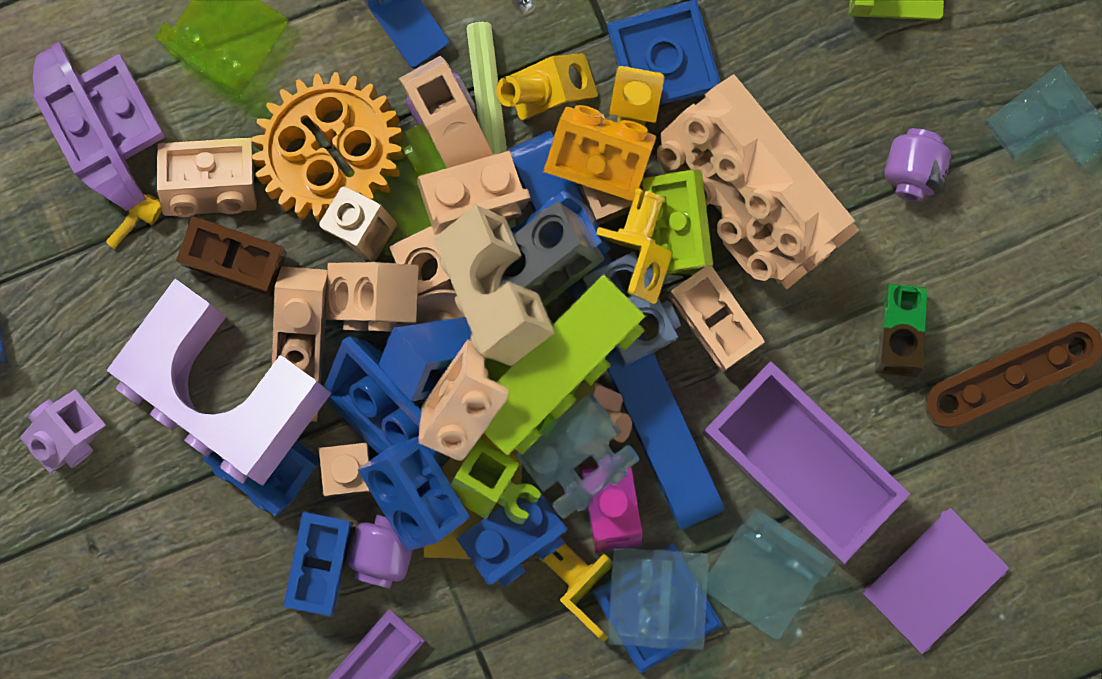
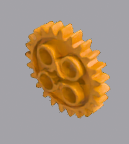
[251,72,405,223]

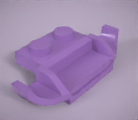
[32,41,166,211]

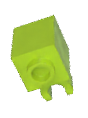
[451,439,541,524]

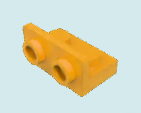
[543,105,656,201]

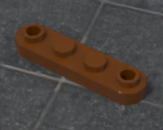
[925,322,1102,428]

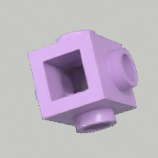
[20,389,106,474]

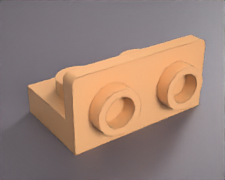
[157,138,257,218]
[417,151,530,235]
[419,340,508,461]

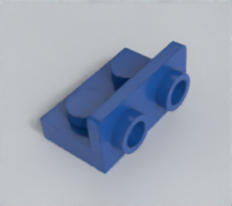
[456,483,568,588]

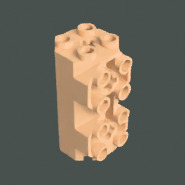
[657,74,859,290]

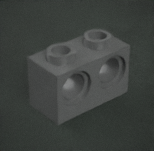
[500,201,605,307]

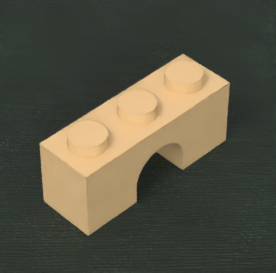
[434,205,554,366]

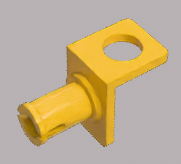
[496,53,598,120]
[609,66,664,126]
[596,189,673,304]
[539,540,614,643]

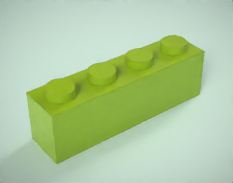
[484,274,645,456]

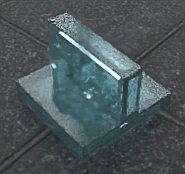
[608,548,709,650]

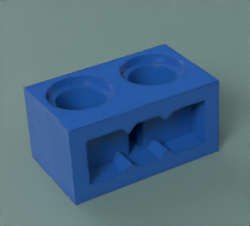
[358,436,470,551]
[283,512,354,616]

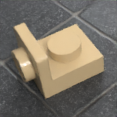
[320,187,398,262]

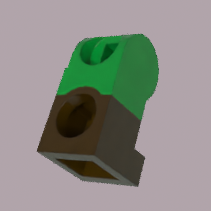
[875,283,927,377]

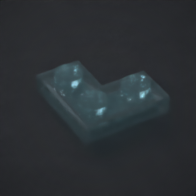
[984,63,1102,167]

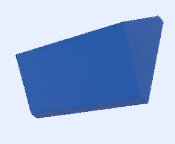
[324,336,451,468]

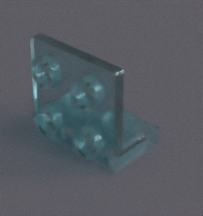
[700,508,836,640]

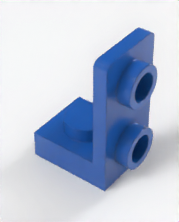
[363,0,449,68]

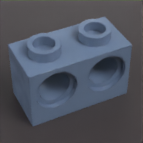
[582,251,681,366]

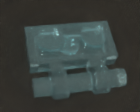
[514,394,639,518]

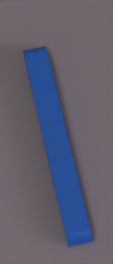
[507,131,725,531]

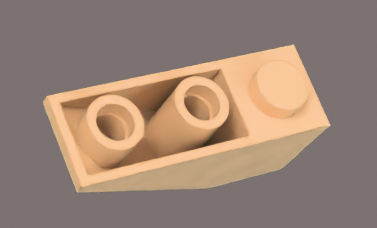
[398,56,494,168]
[272,266,327,422]

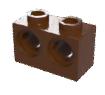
[176,216,287,297]

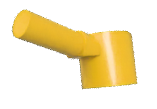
[106,194,162,249]

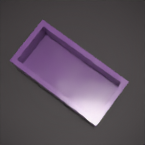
[702,361,910,564]

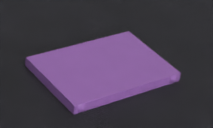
[862,508,1009,654]

